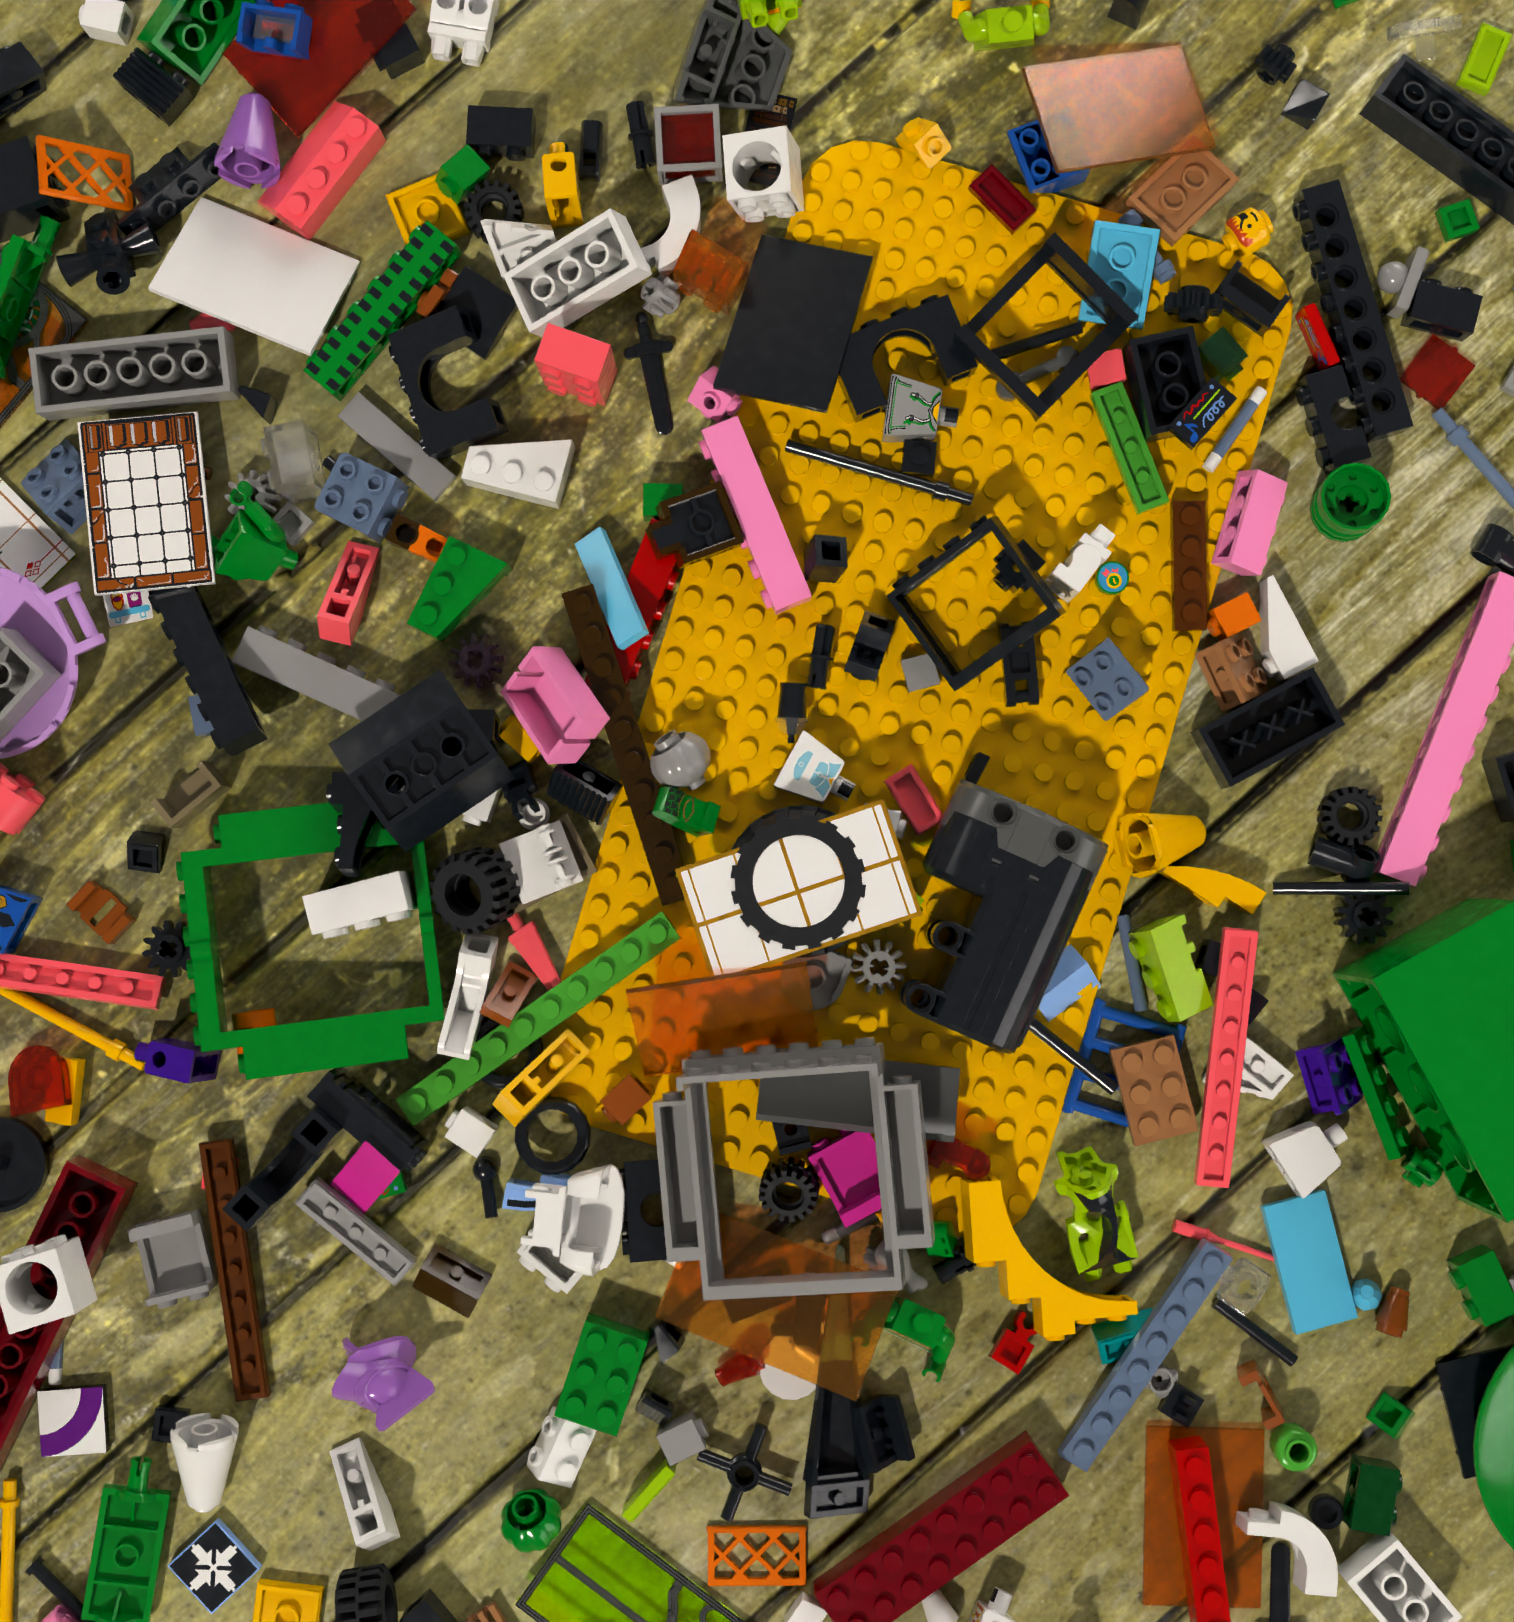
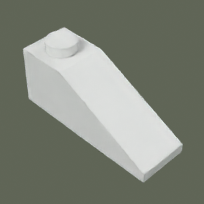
[1259,575,1319,682]
[329,1437,400,1551]

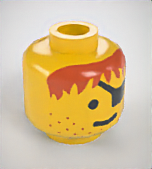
[1222,207,1274,257]

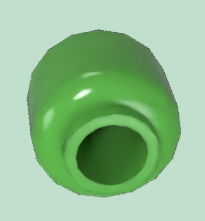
[1269,1423,1317,1471]

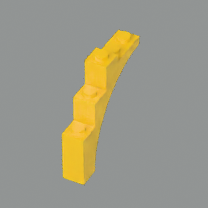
[960,1176,1138,1341]

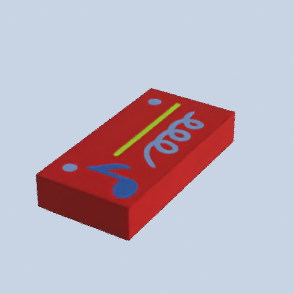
[1295,303,1340,371]

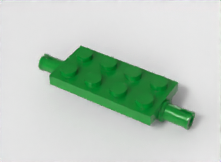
[0,215,62,380]
[81,1456,172,1622]

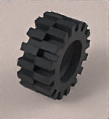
[464,179,524,244]
[1317,786,1383,845]
[758,1157,820,1222]

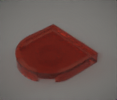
[8,1045,72,1117]

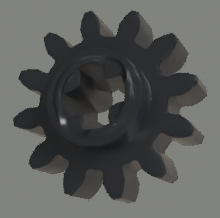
[1164,285,1224,324]
[1333,895,1394,944]
[142,920,191,978]

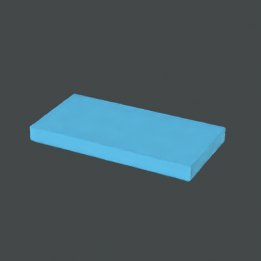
[1260,1189,1358,1335]

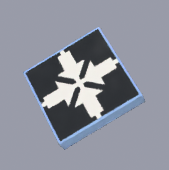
[168,1517,263,1614]

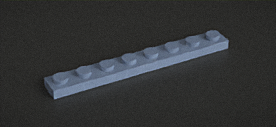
[1057,1238,1233,1472]

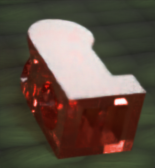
[927,1138,991,1180]

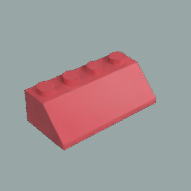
[257,101,386,241]

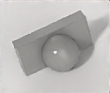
[1377,246,1430,319]

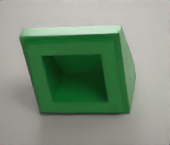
[1366,1391,1415,1440]

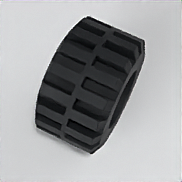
[429,847,521,935]
[335,1563,398,1622]

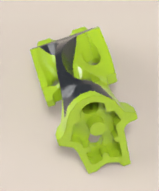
[1054,1146,1138,1282]

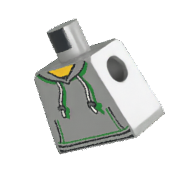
[881,374,959,443]

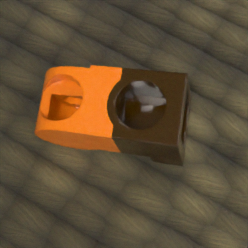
[385,513,447,564]

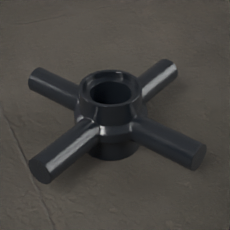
[696,1423,793,1521]

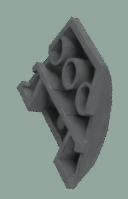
[673,0,793,112]

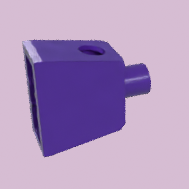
[134,1038,221,1084]

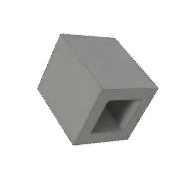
[656,1410,710,1466]

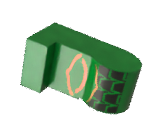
[652,787,721,837]

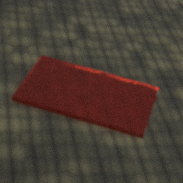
[223,0,417,137]

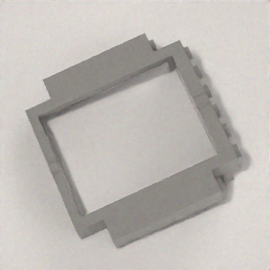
[653,1037,935,1300]

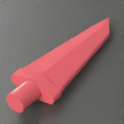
[507,913,562,991]

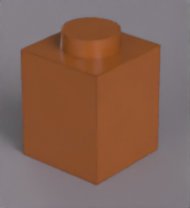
[600,1071,653,1126]

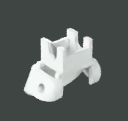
[520,1164,625,1277]

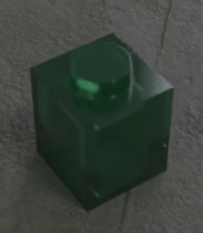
[1198,326,1248,382]

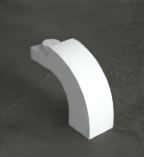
[640,174,701,277]
[1235,1501,1338,1597]

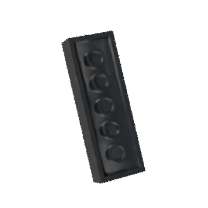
[1359,54,1514,225]

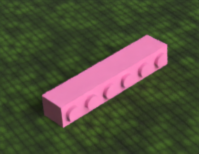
[698,415,812,615]

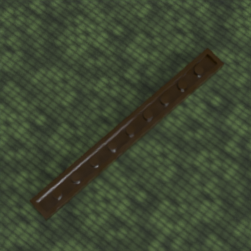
[561,584,684,906]

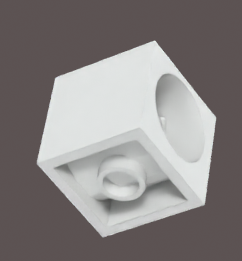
[722,125,804,223]
[0,1234,98,1335]

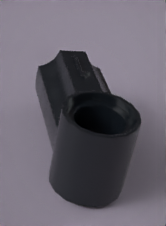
[1470,523,1514,577]
[1307,837,1380,882]

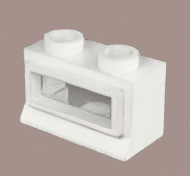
[517,1244,583,1294]

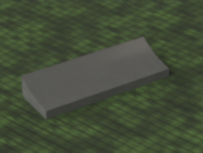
[756,1048,960,1143]

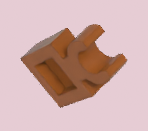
[416,268,459,320]

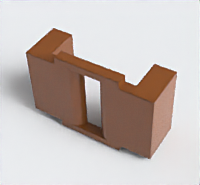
[66,881,137,945]
[1236,1359,1285,1431]

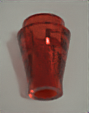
[715,1344,765,1387]

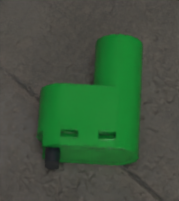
[926,1221,962,1258]

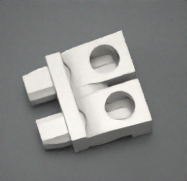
[427,0,500,67]
[1045,524,1116,603]

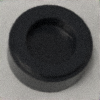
[1308,1493,1344,1530]

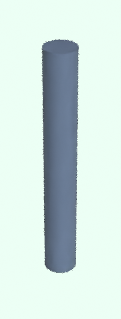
[1117,914,1148,1012]

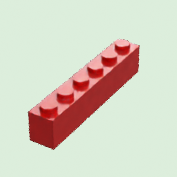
[584,518,680,696]
[1167,1436,1231,1622]

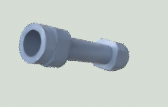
[1118,209,1177,285]

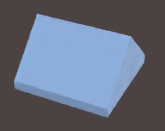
[1038,944,1101,1022]

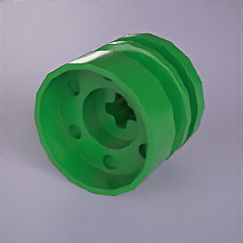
[1309,462,1391,542]

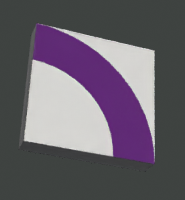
[37,1384,110,1457]

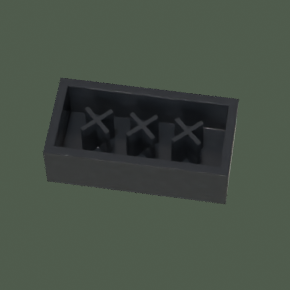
[1190,667,1345,789]

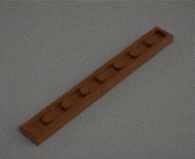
[199,1137,271,1402]

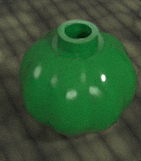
[501,1488,562,1553]

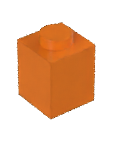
[1207,592,1262,641]

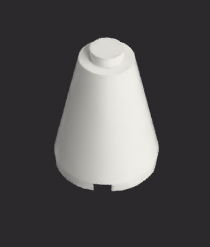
[170,1413,239,1513]

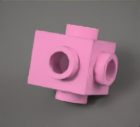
[687,365,743,423]

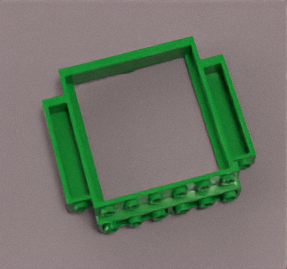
[176,803,445,1080]

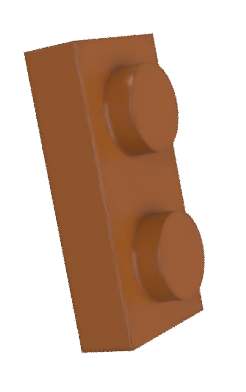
[479,961,537,1028]

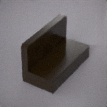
[413,1244,492,1318]

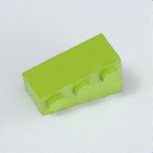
[1128,914,1213,1022]

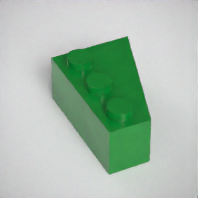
[407,536,513,642]

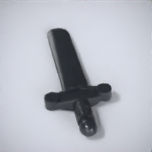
[624,312,673,435]
[1269,1543,1290,1622]

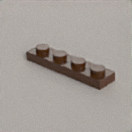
[1170,501,1207,631]

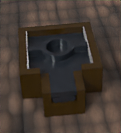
[645,481,744,569]

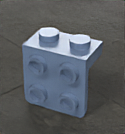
[315,453,409,544]

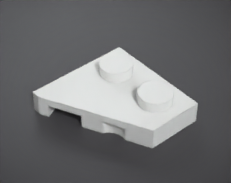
[480,219,557,281]

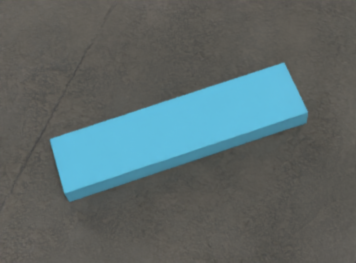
[575,526,649,650]

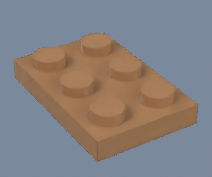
[1126,136,1240,247]
[1109,1034,1199,1146]

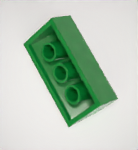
[136,0,255,85]

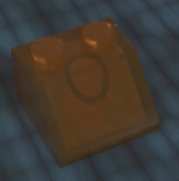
[673,229,748,315]

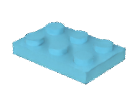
[1077,220,1160,330]

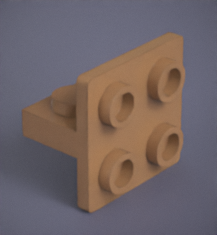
[1194,633,1268,712]

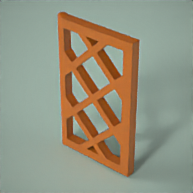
[36,135,134,212]
[706,1525,807,1586]

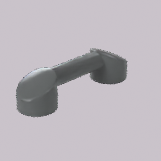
[995,346,1079,401]

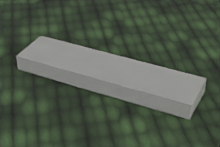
[338,392,457,502]
[294,1176,417,1286]

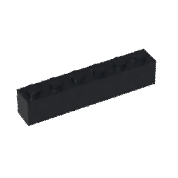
[148,586,268,757]

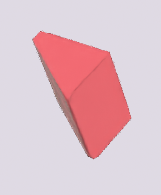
[1087,348,1126,390]

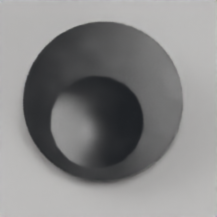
[0,1116,50,1213]

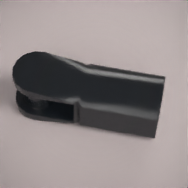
[579,120,603,182]

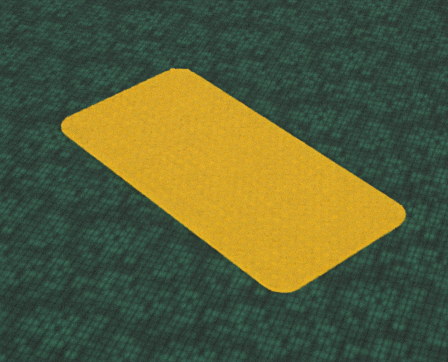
[542,140,1293,1237]

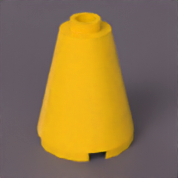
[1113,812,1206,878]

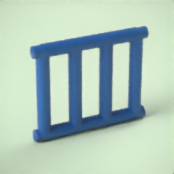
[1062,998,1187,1127]

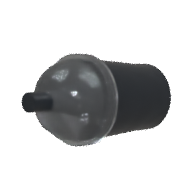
[776,682,808,743]

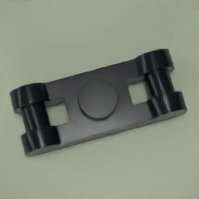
[998,621,1039,707]

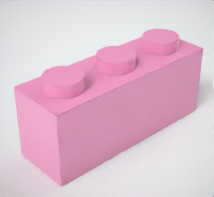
[1211,469,1288,576]

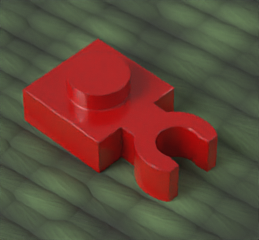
[988,1311,1037,1375]

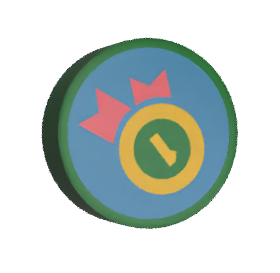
[1095,561,1129,595]

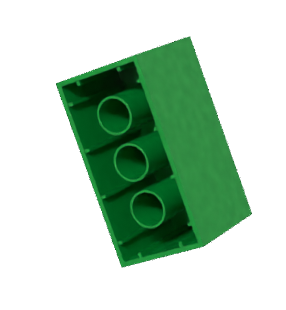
[1333,898,1514,1223]

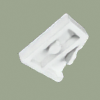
[1201,1036,1294,1100]

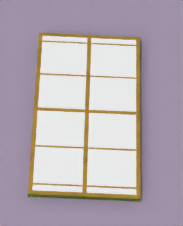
[675,798,923,985]

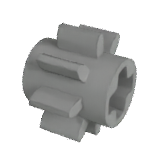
[641,274,681,318]

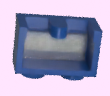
[236,0,313,60]

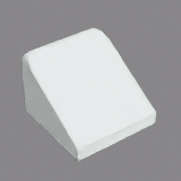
[784,1591,827,1622]

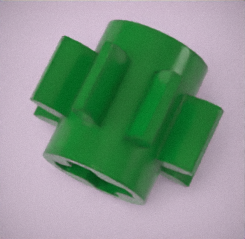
[1400,1146,1443,1188]

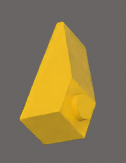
[492,1028,590,1127]

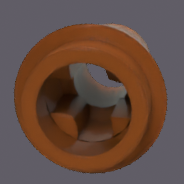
[1374,1286,1410,1338]

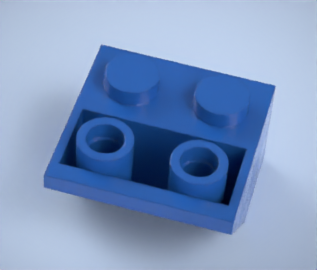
[1007,108,1091,193]

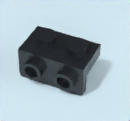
[850,1394,915,1473]

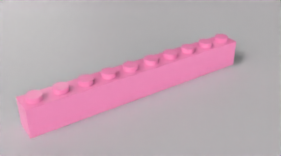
[1373,571,1514,887]

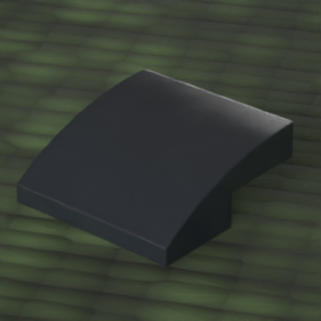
[437,265,518,361]

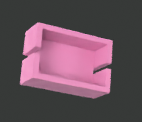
[500,646,610,764]

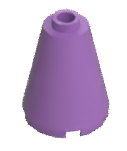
[214,92,281,189]

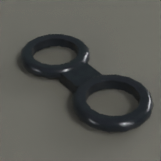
[476,1017,591,1175]

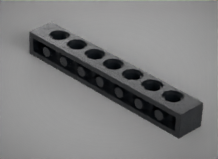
[1292,179,1413,443]

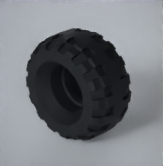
[731,805,866,958]

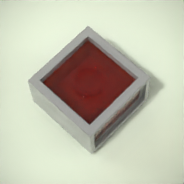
[654,104,723,185]

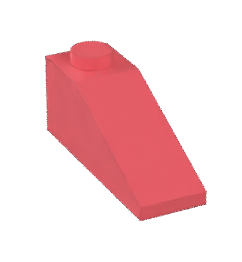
[317,540,380,646]

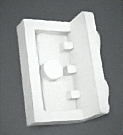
[527,1406,597,1488]

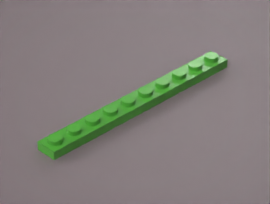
[395,911,681,1126]

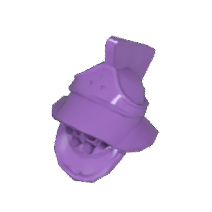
[332,1336,435,1431]

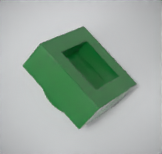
[1435,199,1480,243]

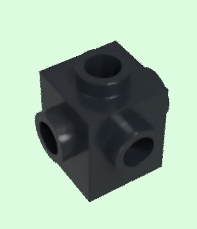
[991,539,1046,594]

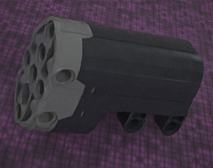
[898,779,1109,1054]

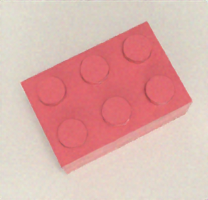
[534,323,618,407]

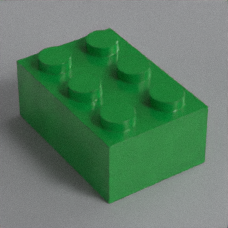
[554,1312,650,1437]

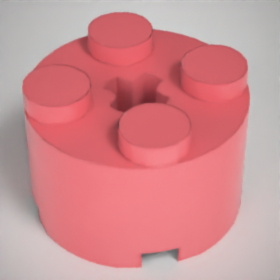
[0,763,46,835]

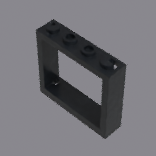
[887,515,1066,692]

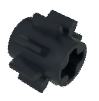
[1254,43,1297,85]

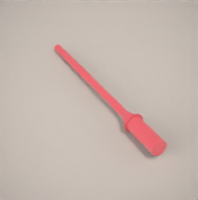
[1172,1219,1274,1262]

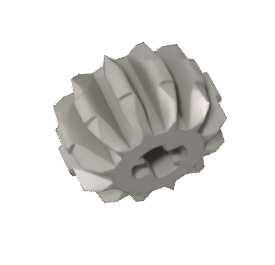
[224,470,282,515]
[850,939,906,995]

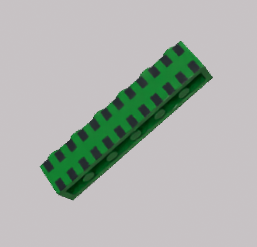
[303,220,462,402]

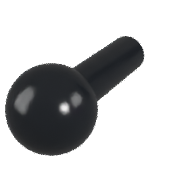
[472,1156,498,1219]

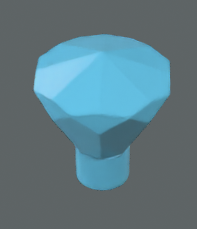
[1351,1278,1382,1311]

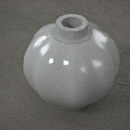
[650,730,711,791]

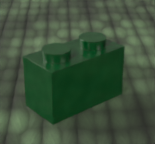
[1342,1454,1403,1536]

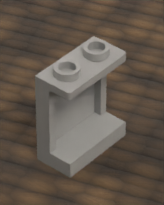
[127,1208,218,1309]

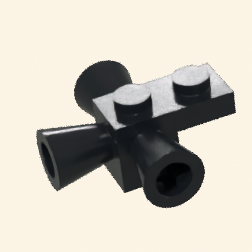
[56,210,162,295]

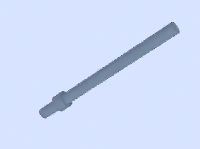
[1431,407,1514,509]

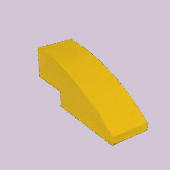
[1158,866,1267,915]

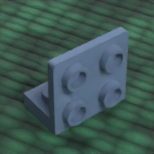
[21,439,87,535]

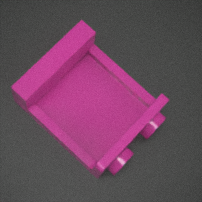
[807,1130,881,1228]

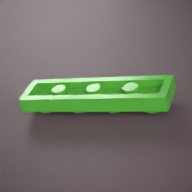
[1090,381,1169,515]

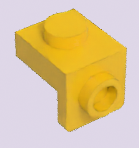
[895,117,951,169]

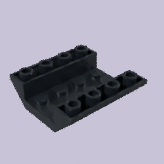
[329,669,515,852]

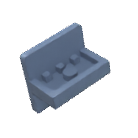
[1066,637,1149,721]

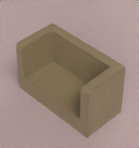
[151,761,232,828]

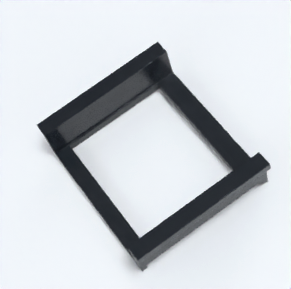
[953,232,1139,422]

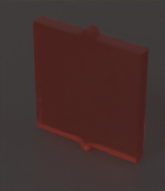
[1399,334,1475,410]

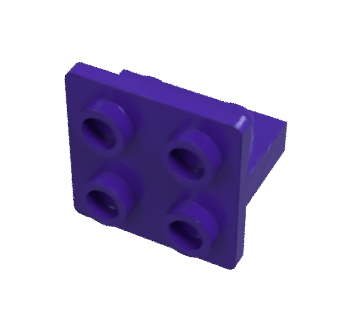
[1295,1037,1363,1115]

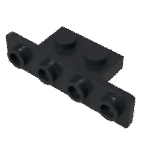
[116,142,221,235]

